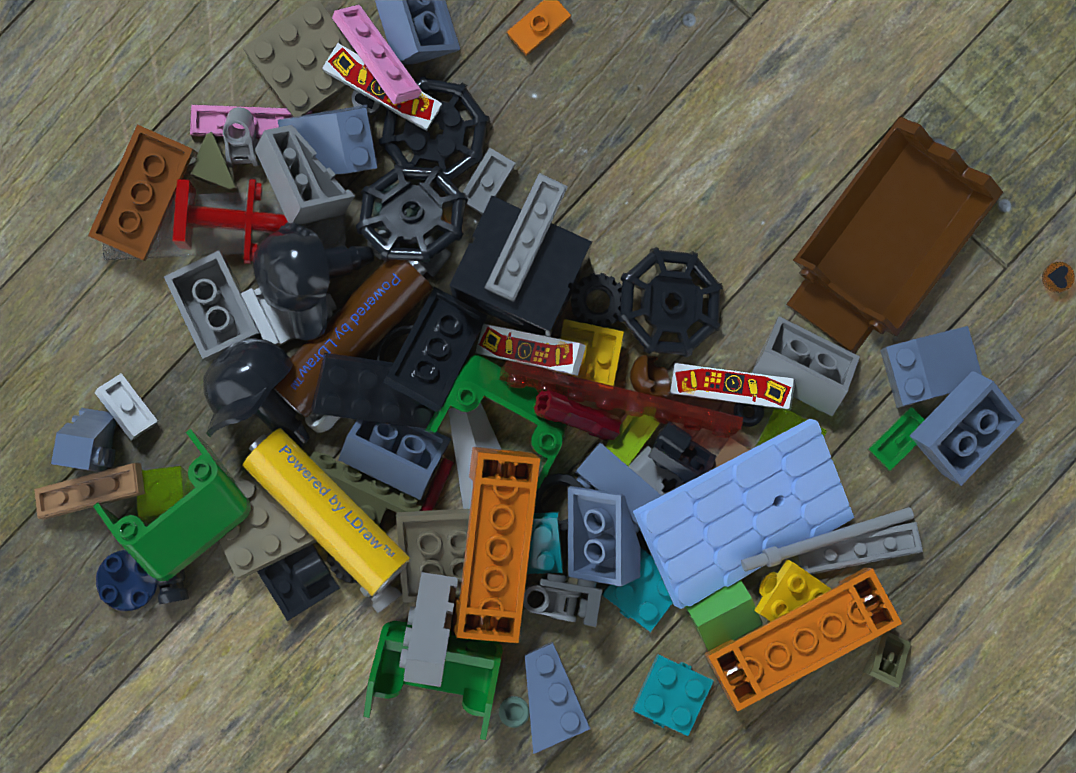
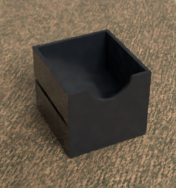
[450,196,592,338]

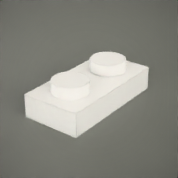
[95,373,158,441]

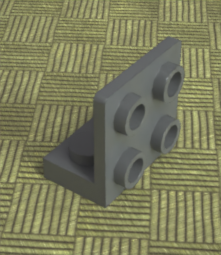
[540,573,602,627]

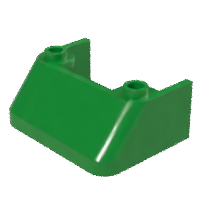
[425,355,568,489]
[93,429,251,581]
[363,621,503,740]

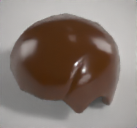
[630,355,671,401]

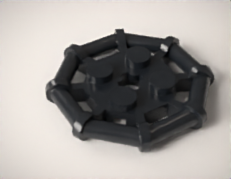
[379,76,490,181]
[356,164,468,264]
[618,247,723,358]

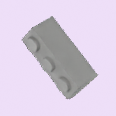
[752,316,860,416]

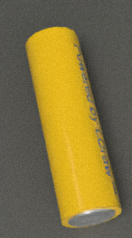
[242,428,411,597]

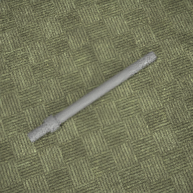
[741,507,914,572]

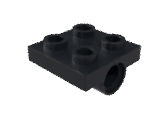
[648,421,716,484]
[257,544,340,621]

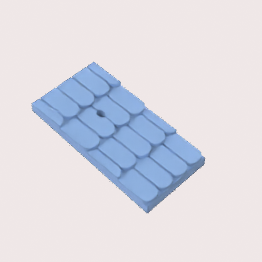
[633,419,854,609]

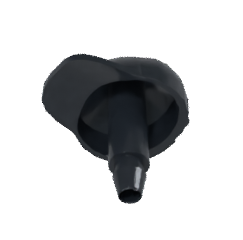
[253,222,374,340]
[203,339,310,447]

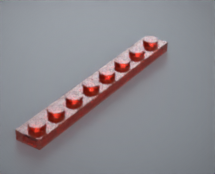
[499,360,743,438]

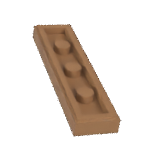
[34,463,145,520]

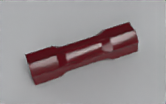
[534,390,621,441]

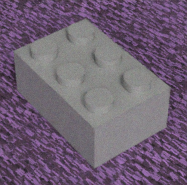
[164,250,262,362]

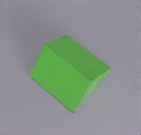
[685,580,763,651]

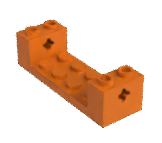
[451,447,540,643]
[704,568,902,712]

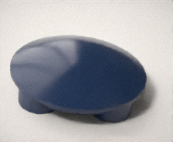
[96,550,157,611]

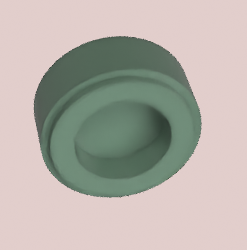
[499,696,530,728]

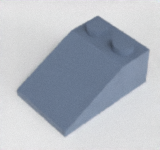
[278,105,378,174]
[880,326,982,408]
[568,486,640,586]

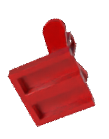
[172,179,288,264]

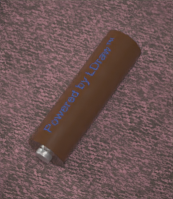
[274,259,433,418]

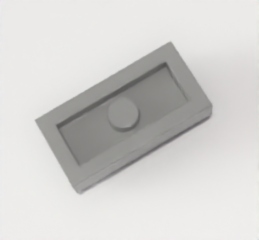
[463,148,516,215]

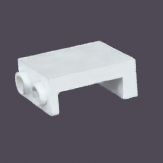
[241,288,337,346]

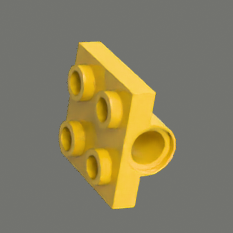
[552,319,624,392]
[754,559,831,622]

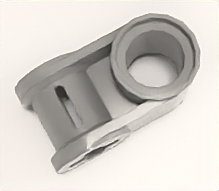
[223,107,260,168]
[628,446,683,496]
[523,585,582,622]

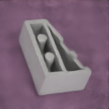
[255,125,355,225]
[399,572,458,687]

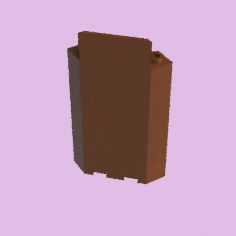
[786,117,1003,354]

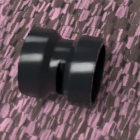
[155,569,189,605]

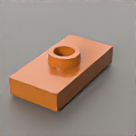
[507,0,571,56]

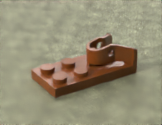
[88,124,198,261]

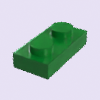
[867,407,925,471]

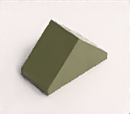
[190,132,239,194]
[863,632,911,688]

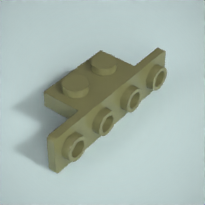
[310,451,423,526]

